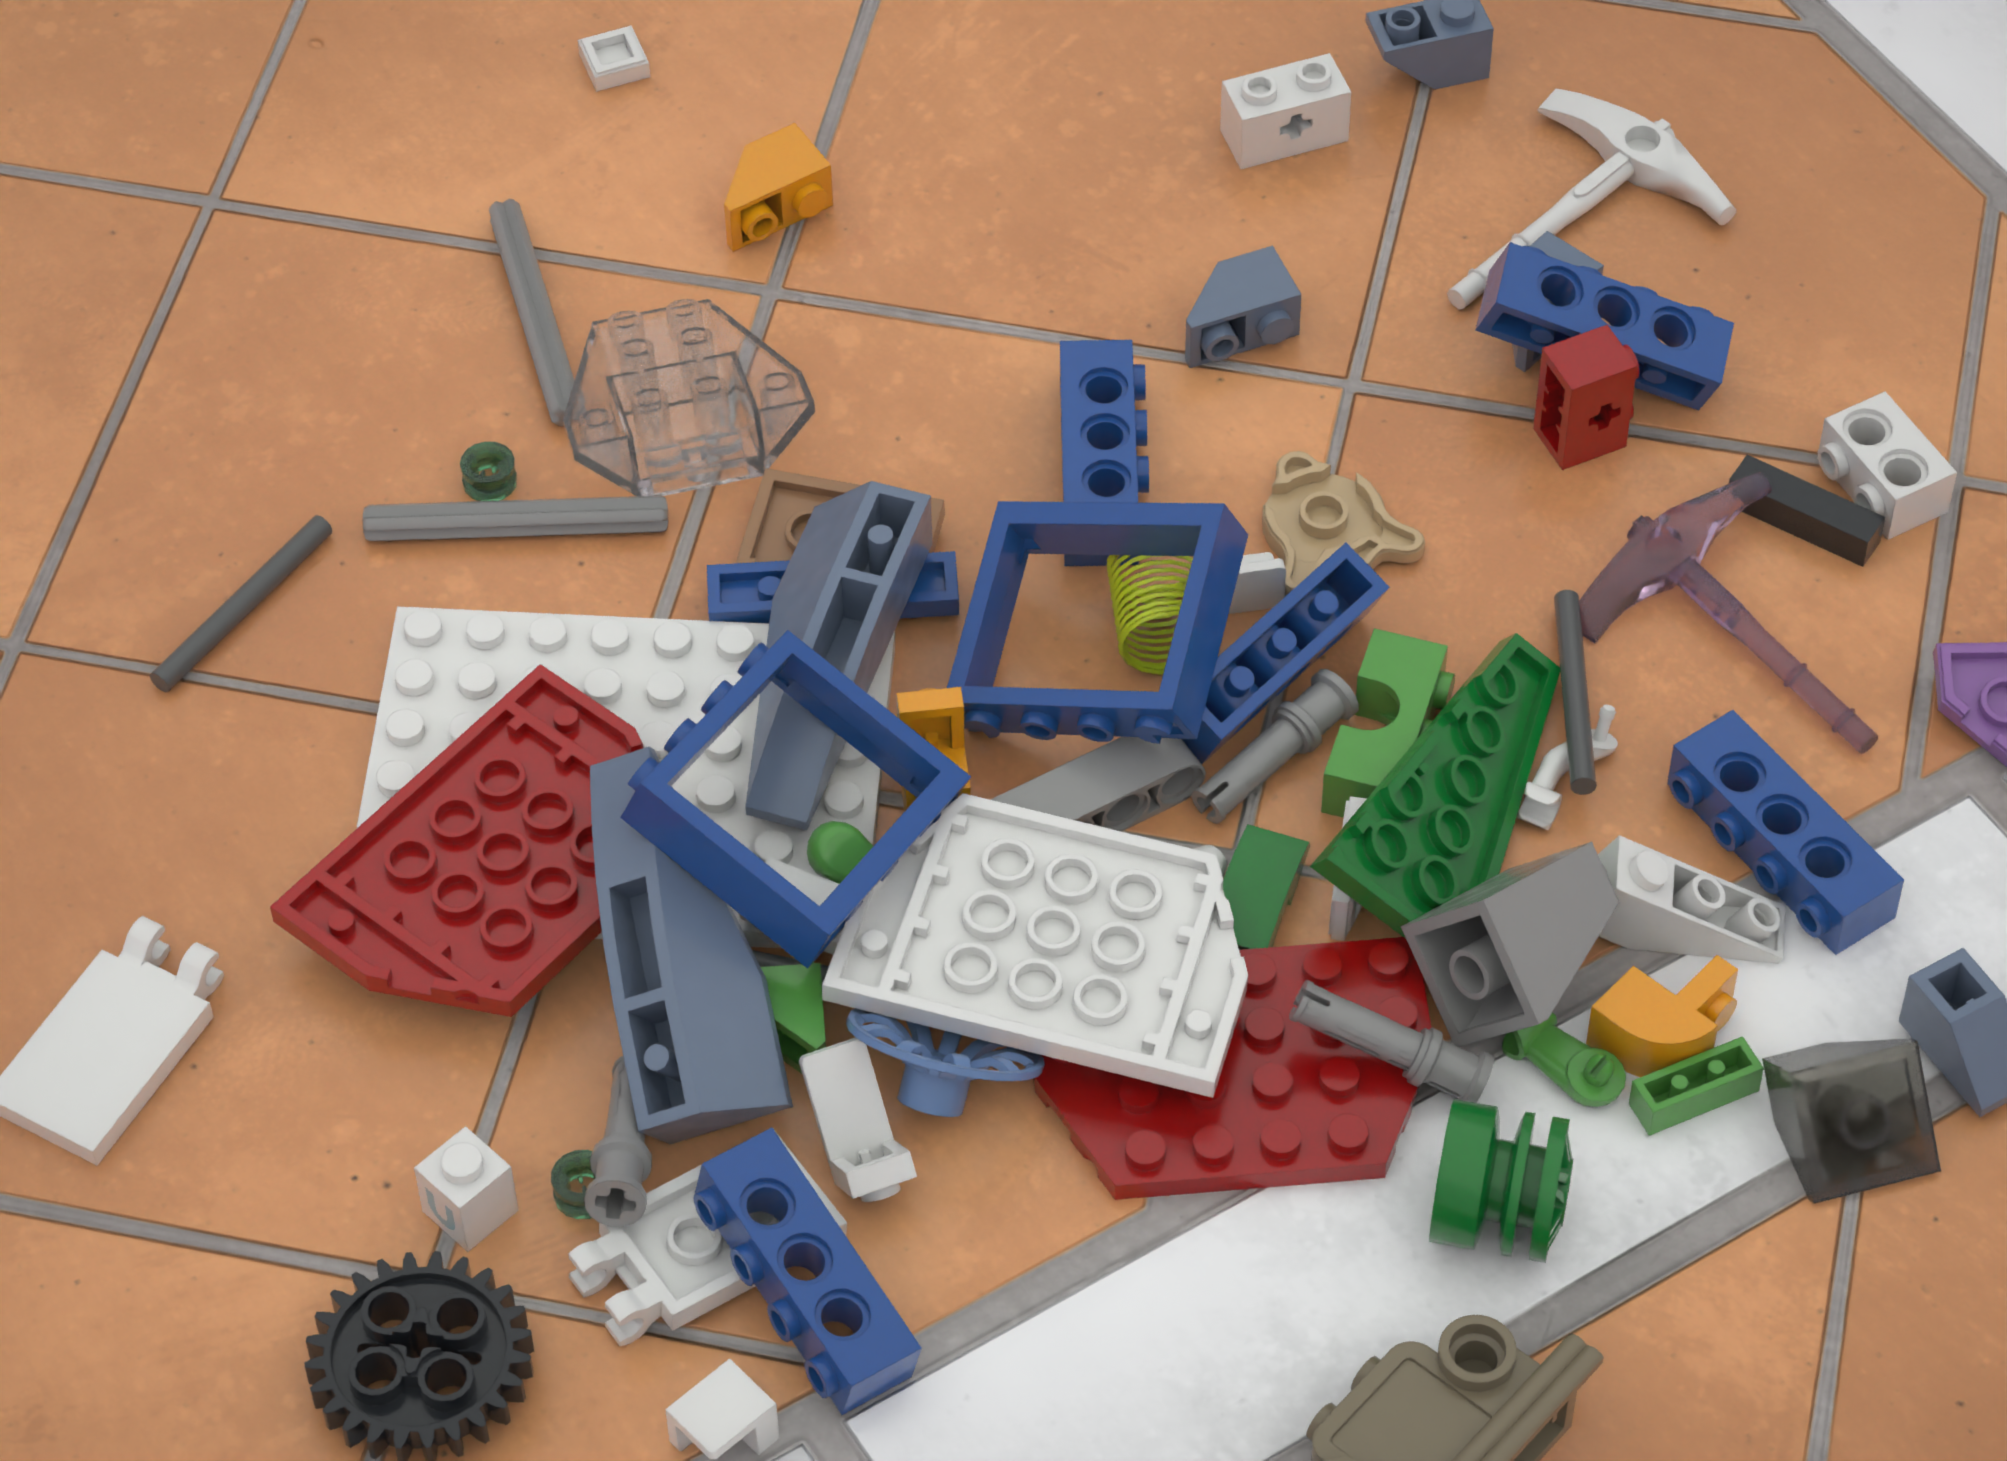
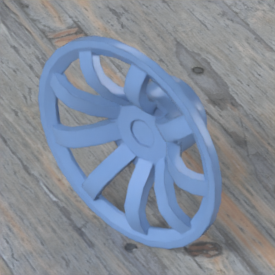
[846,1008,1045,1117]

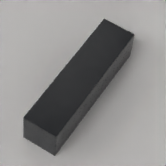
[1725,455,1885,567]

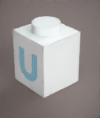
[414,1126,519,1252]

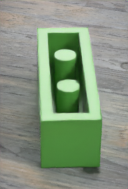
[1629,1036,1764,1136]

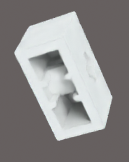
[1220,53,1351,169]

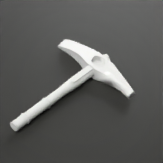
[1447,88,1736,309]

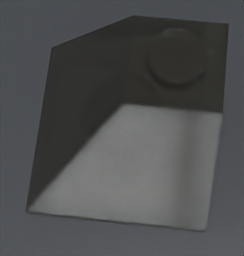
[1762,1038,1941,1204]

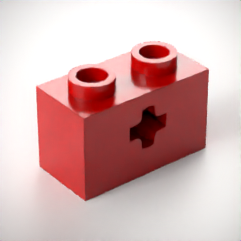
[1533,325,1639,470]

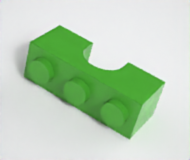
[1321,628,1455,818]

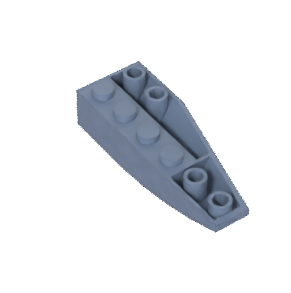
[745,481,933,830]
[590,747,793,1144]

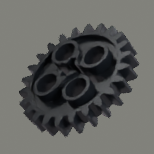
[304,1251,534,1461]

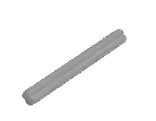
[489,198,583,427]
[362,496,669,541]

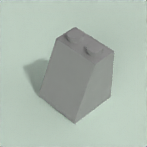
[1401,842,1619,1047]

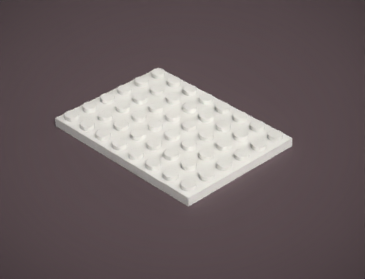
[356,606,895,948]

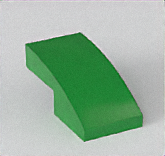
[1223,824,1310,950]

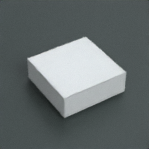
[577,25,650,92]

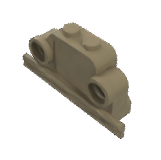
[1306,1315,1604,1461]

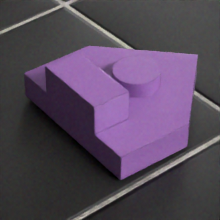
[1933,642,2007,767]

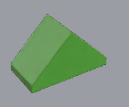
[761,963,826,1075]

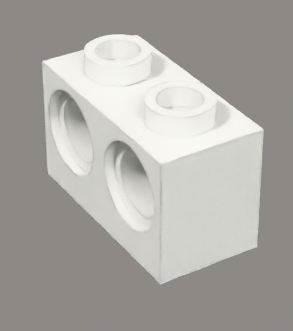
[1817,391,1957,540]

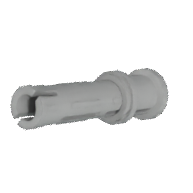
[1191,669,1359,824]
[1289,980,1494,1103]
[584,1056,652,1227]

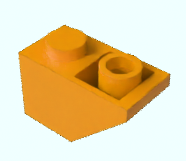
[724,123,833,252]

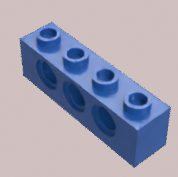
[1475,242,1734,410]
[1060,340,1149,566]
[1182,542,1390,764]
[1667,710,1904,955]
[693,1128,922,1415]

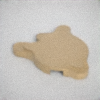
[1262,451,1425,596]

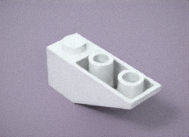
[1598,835,1785,964]

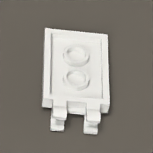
[0,916,224,1166]
[568,1130,847,1346]

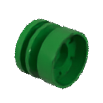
[1429,1099,1574,1263]

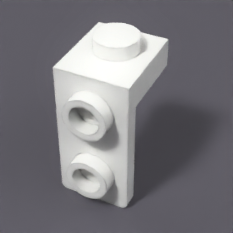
[799,1037,917,1202]

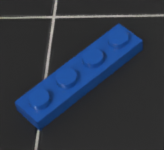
[707,551,959,624]

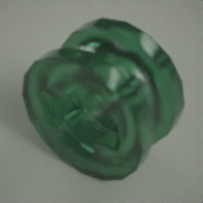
[460,442,517,501]
[551,1150,595,1219]

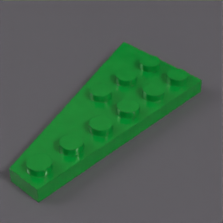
[1310,633,1560,940]

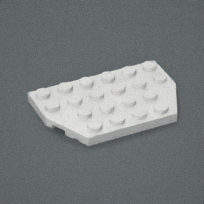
[822,793,1248,1098]

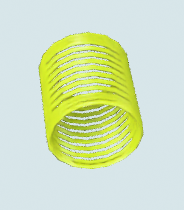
[1107,555,1193,675]

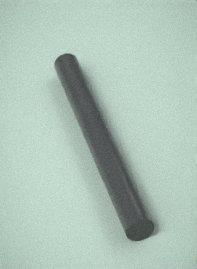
[150,515,333,692]
[1554,590,1597,795]

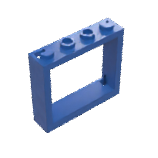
[947,501,1248,744]
[620,630,971,969]

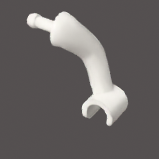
[1517,705,1618,830]

